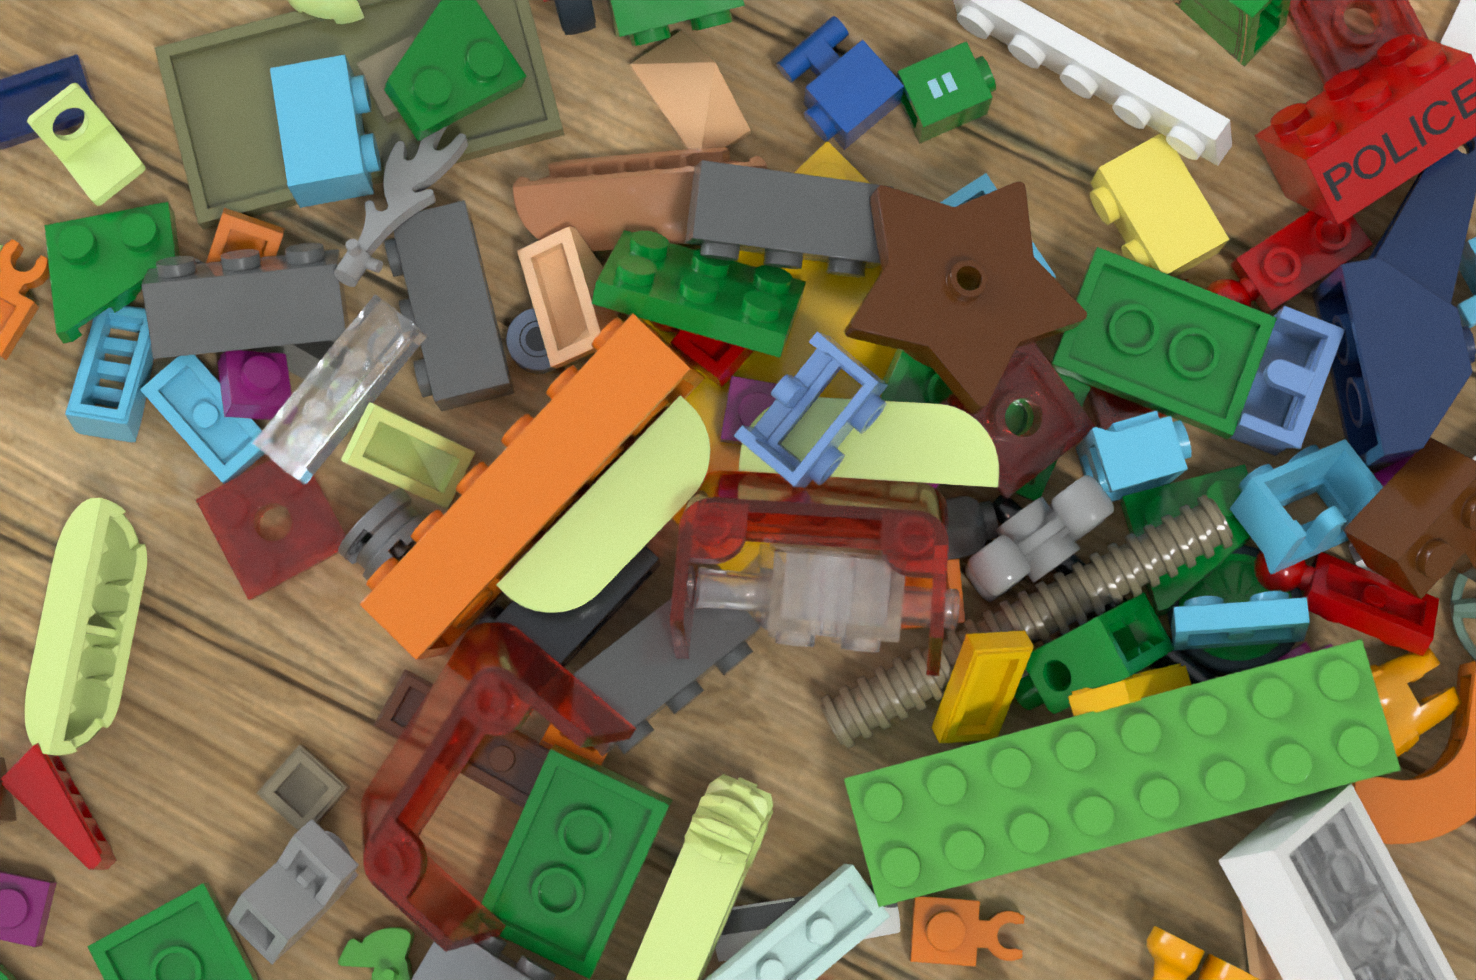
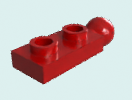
[1205,210,1373,314]
[1254,551,1439,657]

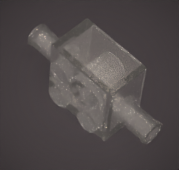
[695,544,960,652]

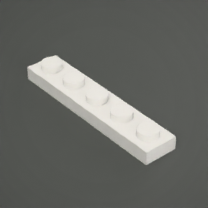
[953,0,1232,166]

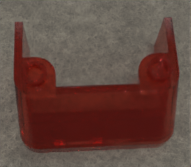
[670,470,949,676]
[360,621,637,952]

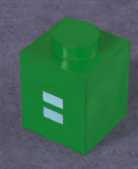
[896,41,996,144]

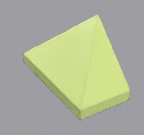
[341,402,475,509]

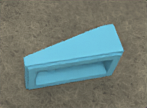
[65,306,154,443]

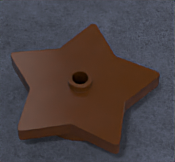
[844,181,1087,414]

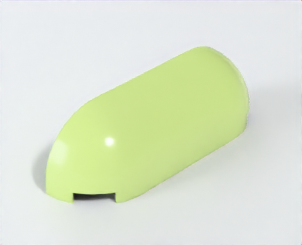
[496,395,710,613]
[739,397,999,487]
[25,498,147,755]

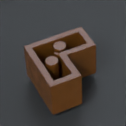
[1343,437,1476,599]

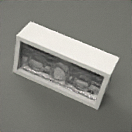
[1218,784,1457,980]

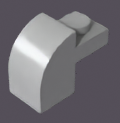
[226,819,359,964]

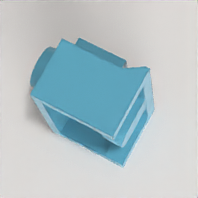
[1075,411,1192,502]
[1230,439,1383,574]

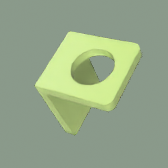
[27,83,146,206]

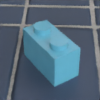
[270,55,381,208]

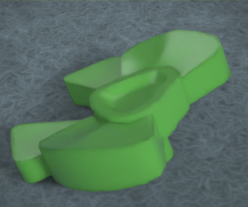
[338,927,414,980]

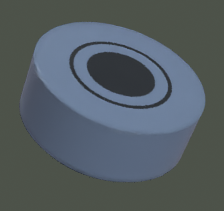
[506,308,556,374]

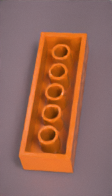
[359,314,705,660]

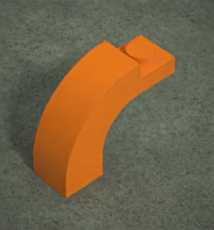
[1350,661,1476,845]

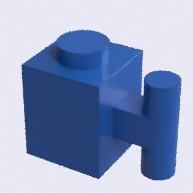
[776,16,904,150]

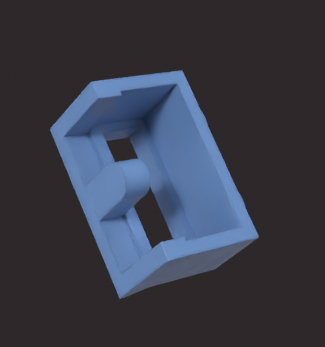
[1230,306,1345,456]
[734,332,888,487]

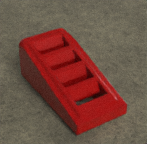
[1,743,117,870]

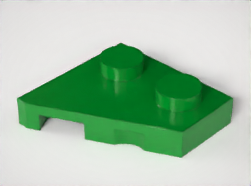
[384,0,527,141]
[44,202,180,344]
[1120,464,1251,617]

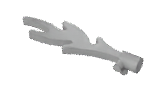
[334,126,468,287]

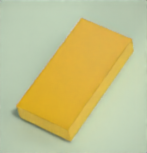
[931,630,1034,744]
[1068,663,1191,716]

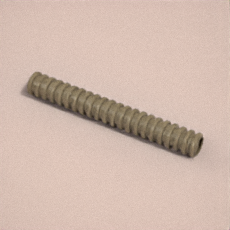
[821,495,1233,749]

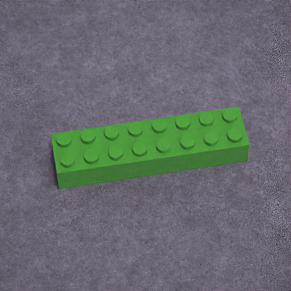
[844,639,1401,907]

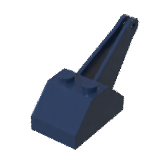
[1312,136,1476,471]

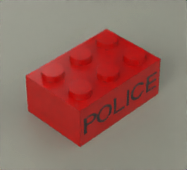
[1254,34,1476,225]

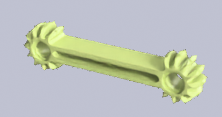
[626,774,773,980]

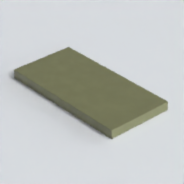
[155,0,564,230]

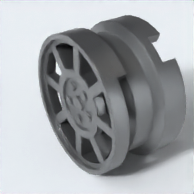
[338,488,429,581]

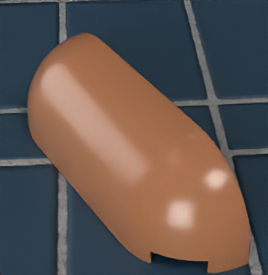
[513,148,767,252]

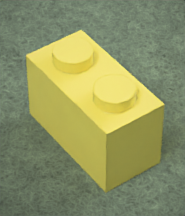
[1090,133,1229,277]

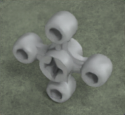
[965,475,1114,602]

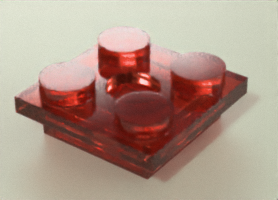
[1288,0,1428,84]
[939,342,1096,499]
[196,445,346,601]

